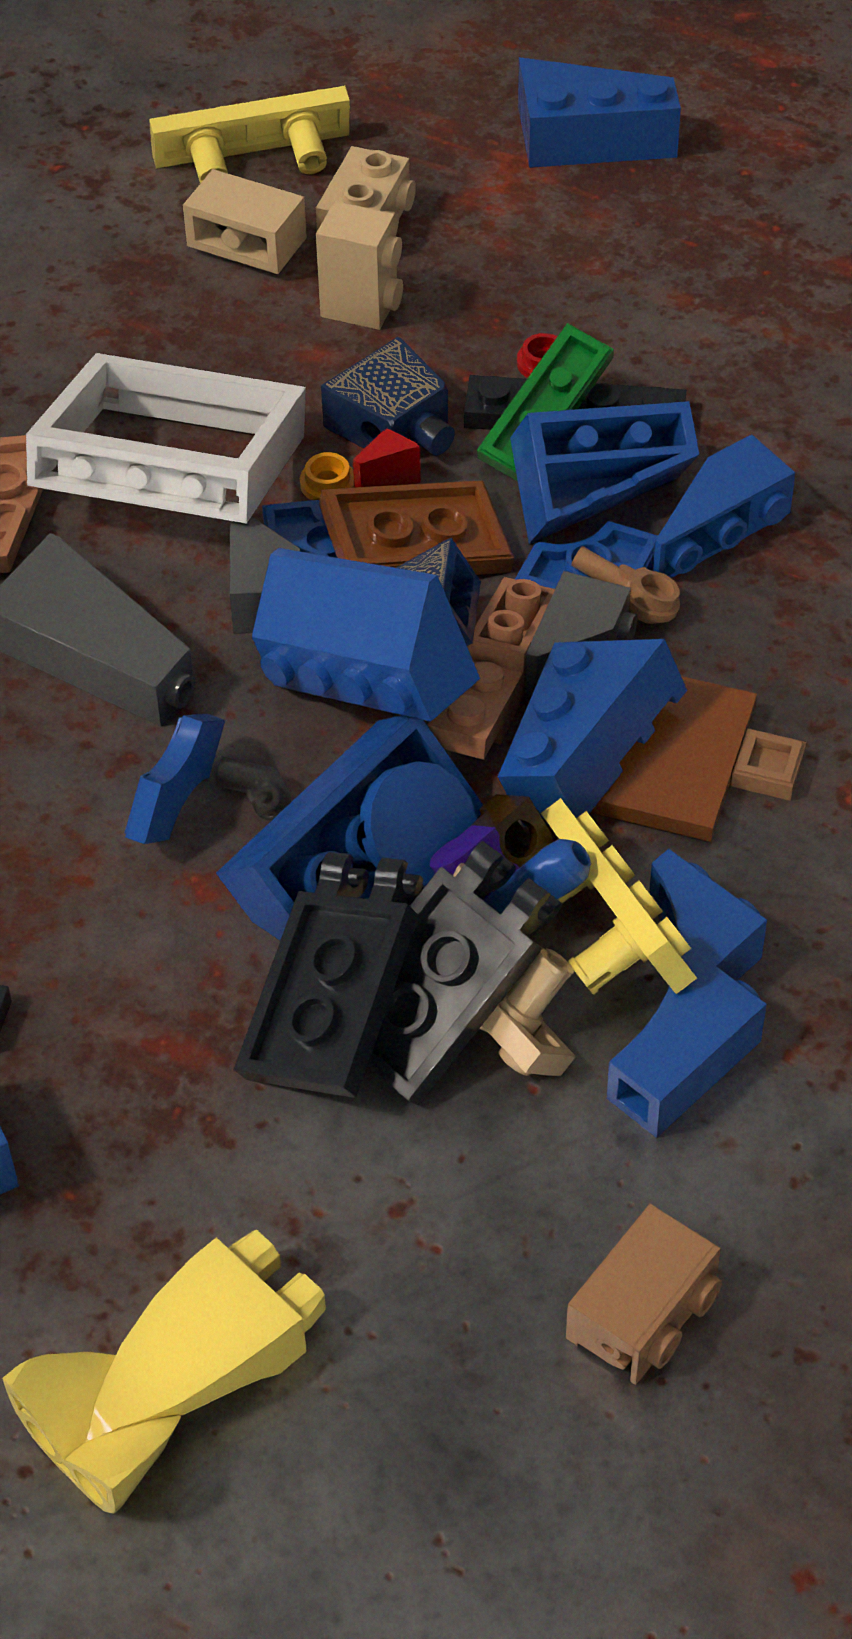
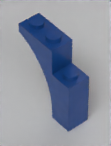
[607,848,767,1138]

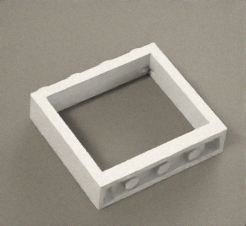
[26,353,306,523]

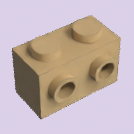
[316,146,416,233]
[183,169,307,274]
[316,201,403,330]

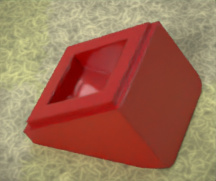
[353,428,421,488]

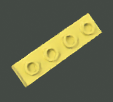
[149,86,350,184]
[541,798,697,995]

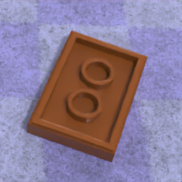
[319,480,514,575]
[592,676,757,842]

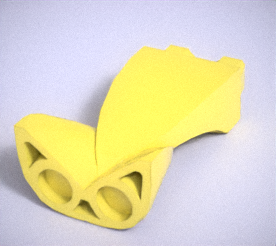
[2,1230,326,1514]

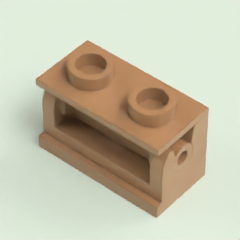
[566,1204,722,1385]

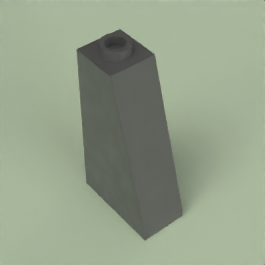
[0,533,196,727]

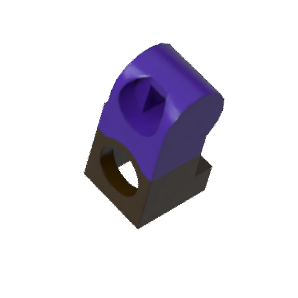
[430,794,555,900]

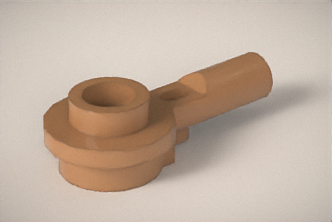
[571,546,680,624]

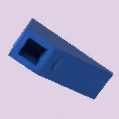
[653,434,796,578]

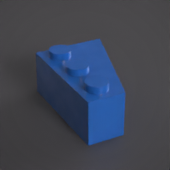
[518,57,681,168]
[510,401,699,544]
[498,639,687,827]

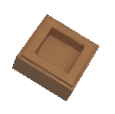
[731,728,806,801]

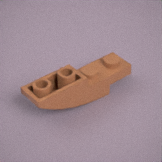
[427,577,555,760]

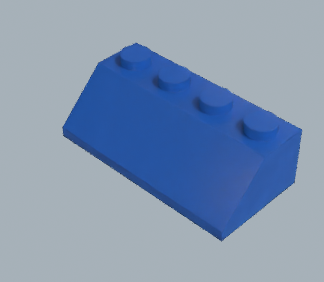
[252,548,480,722]
[216,715,483,940]

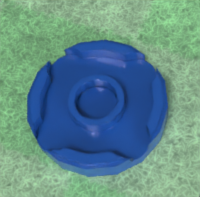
[360,761,477,888]

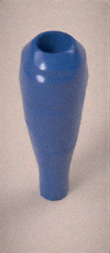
[485,839,591,914]

